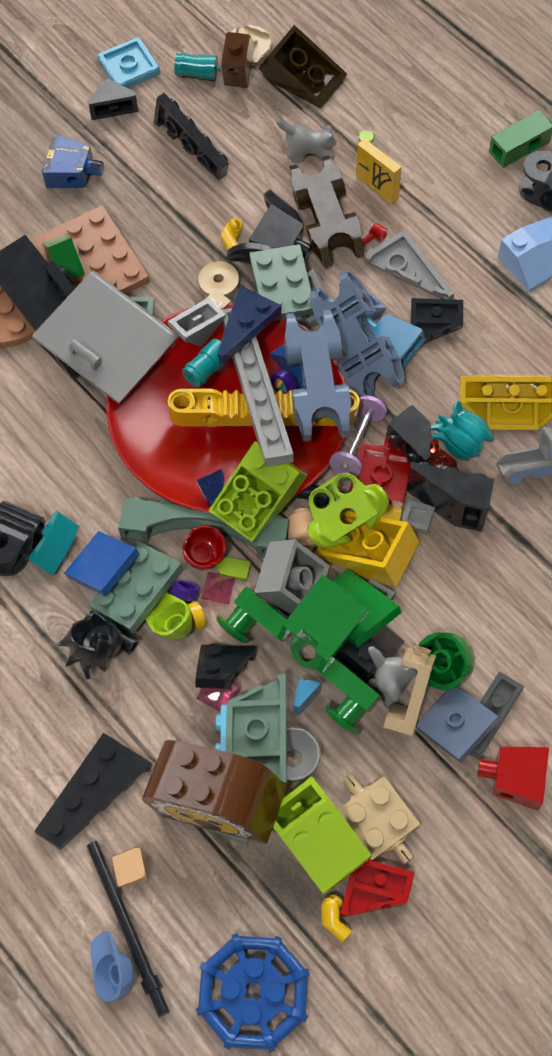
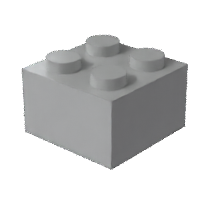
[254,539,329,617]

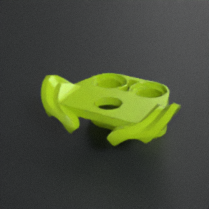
[307,473,389,548]

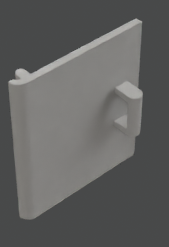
[32,271,180,405]

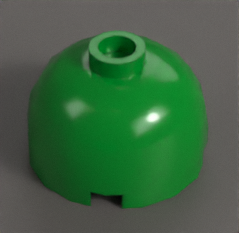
[418,632,475,691]

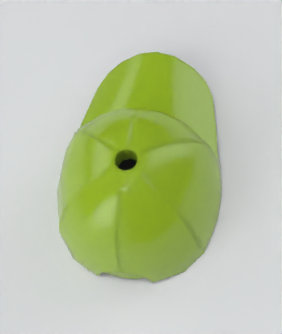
[146,593,193,641]

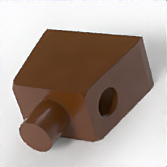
[221,32,255,88]

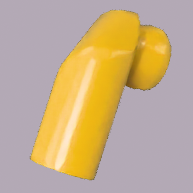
[221,218,243,251]

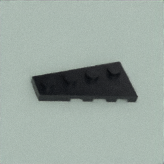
[153,93,229,180]
[34,732,153,850]

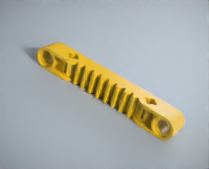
[168,389,360,426]

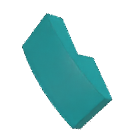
[28,510,79,576]

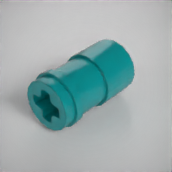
[174,52,221,80]
[182,339,231,388]

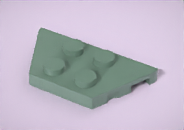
[226,674,287,786]

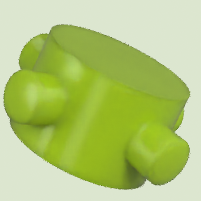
[357,131,375,146]

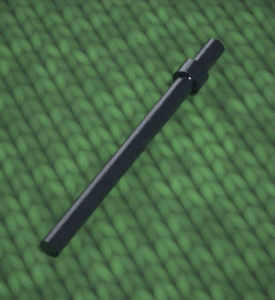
[87,841,170,1018]

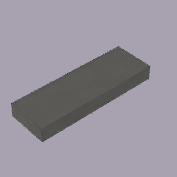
[470,671,525,760]

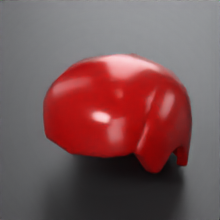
[182,525,226,571]

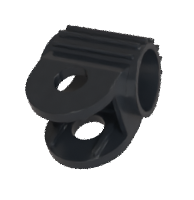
[519,150,552,212]
[0,500,46,576]

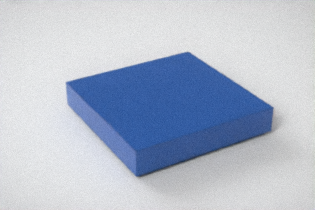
[64,531,140,597]

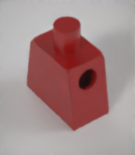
[477,747,549,810]

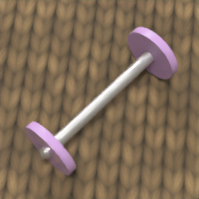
[330,396,387,477]

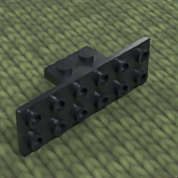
[0,235,80,379]

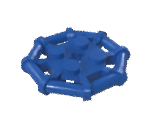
[196,933,310,1053]

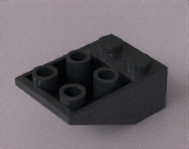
[407,462,494,532]

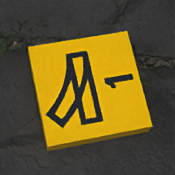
[356,139,402,204]

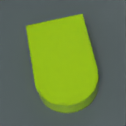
[217,557,251,581]

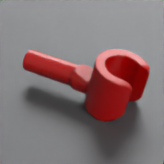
[362,223,387,246]

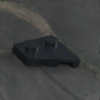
[410,298,463,345]
[195,644,256,689]

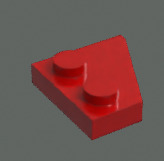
[340,860,415,917]

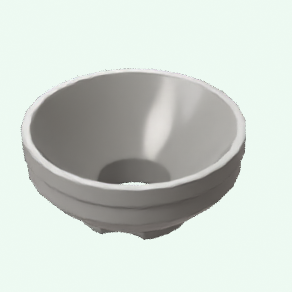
[287,727,320,782]

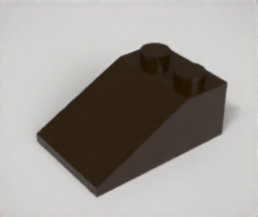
[258,25,347,108]

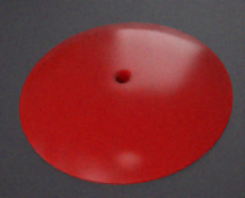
[106,302,346,513]

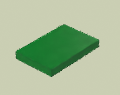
[332,569,402,648]

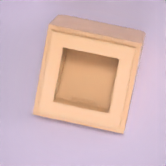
[112,847,148,888]

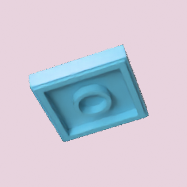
[97,37,161,88]

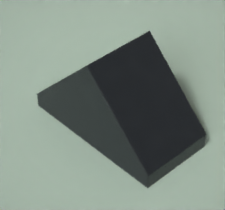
[88,78,139,120]

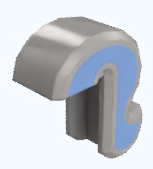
[497,427,552,485]

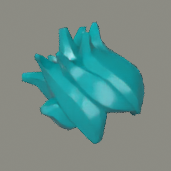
[431,400,495,461]

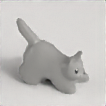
[276,119,337,163]
[368,646,418,707]

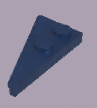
[217,286,282,364]

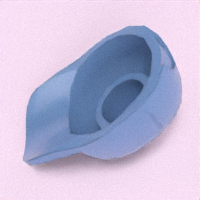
[90,931,135,1003]

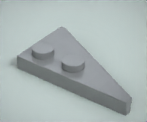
[364,230,454,299]

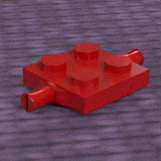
[349,432,410,507]

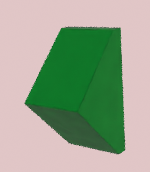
[42,234,85,281]

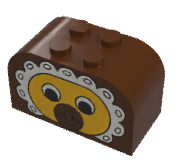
[142,740,287,844]

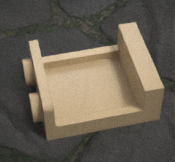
[384,646,436,736]

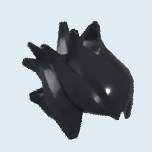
[57,611,122,679]

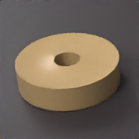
[198,261,239,299]

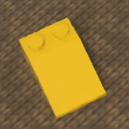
[315,510,420,587]

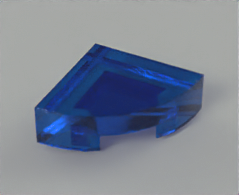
[196,469,224,507]

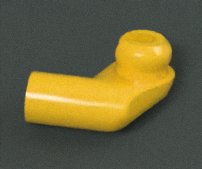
[321,894,352,943]

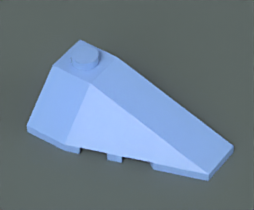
[498,217,552,292]

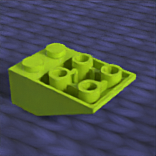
[208,441,308,543]
[273,776,373,895]

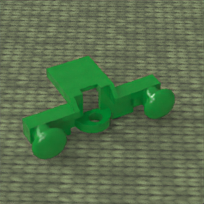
[216,574,383,735]

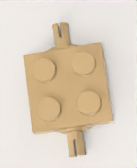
[338,774,420,865]

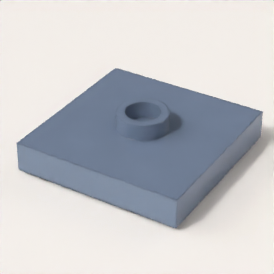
[416,687,500,763]

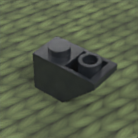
[386,405,431,465]

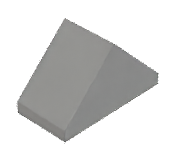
[168,298,226,347]

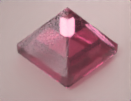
[201,572,235,605]

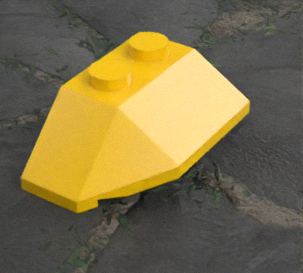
[460,375,552,430]

